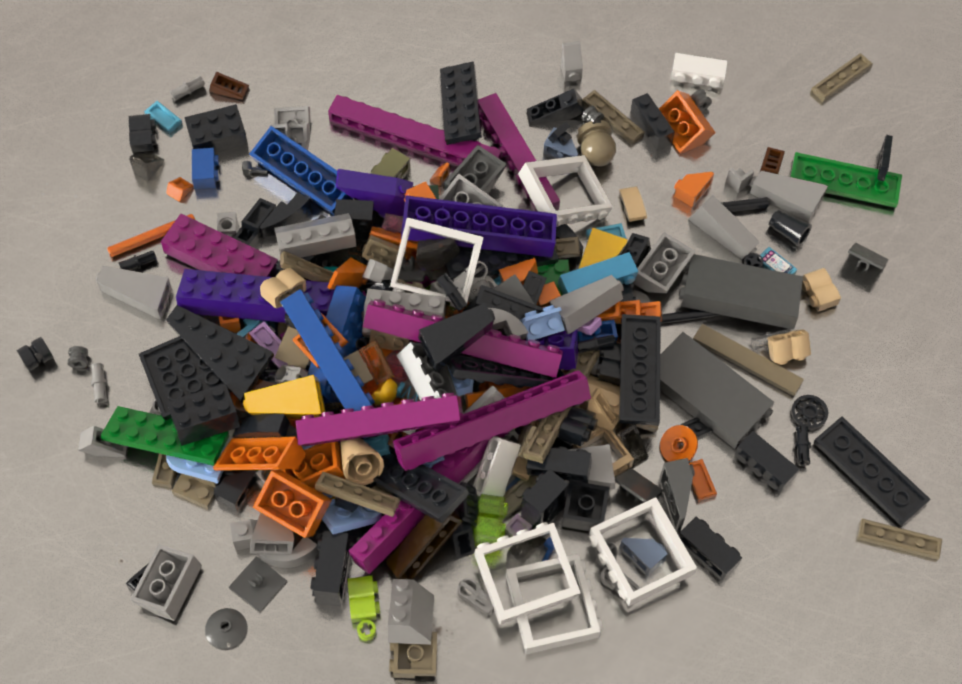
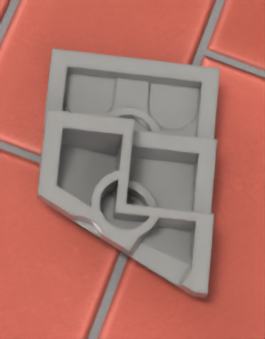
[270,106,310,150]

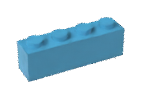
[558,252,639,295]

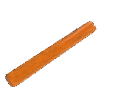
[107,214,195,257]

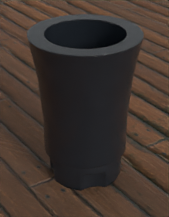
[768,210,812,247]

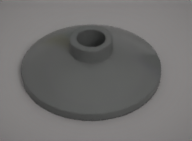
[205,608,247,650]

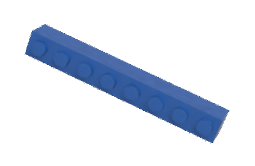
[280,289,375,439]

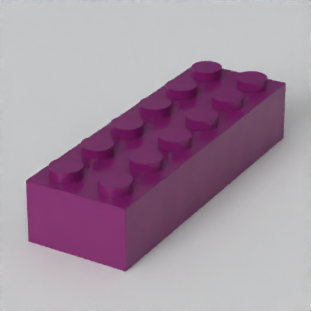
[161,213,278,277]

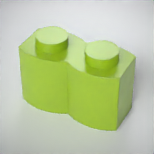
[347,576,380,623]

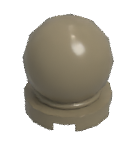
[576,120,616,167]

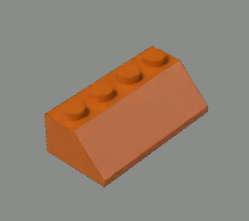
[213,437,306,470]

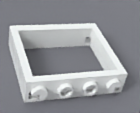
[518,155,613,227]
[390,218,483,307]
[589,497,697,606]
[474,522,580,625]
[506,553,603,654]

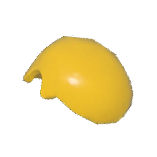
[371,378,398,407]

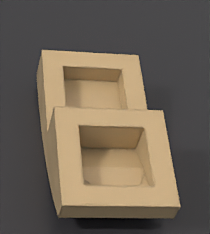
[619,186,647,222]

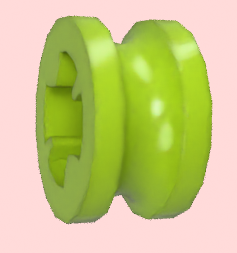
[357,620,376,641]

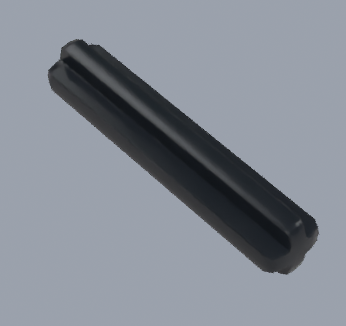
[721,197,769,212]

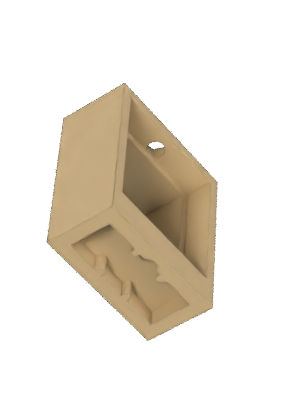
[573,426,634,478]

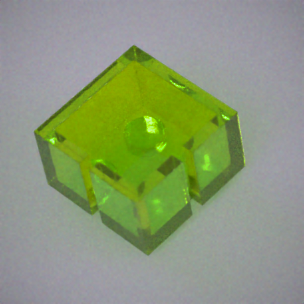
[473,494,508,544]

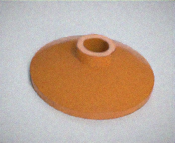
[660,425,698,462]

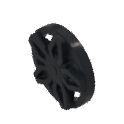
[791,395,829,430]

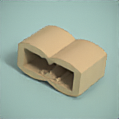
[260,268,306,308]
[802,268,841,312]
[767,329,811,365]

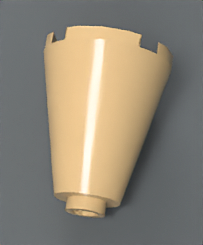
[340,438,384,486]

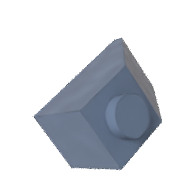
[543,127,578,159]
[619,538,668,576]

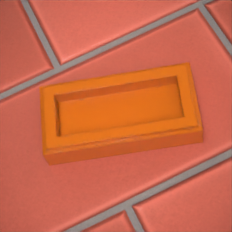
[689,459,717,502]

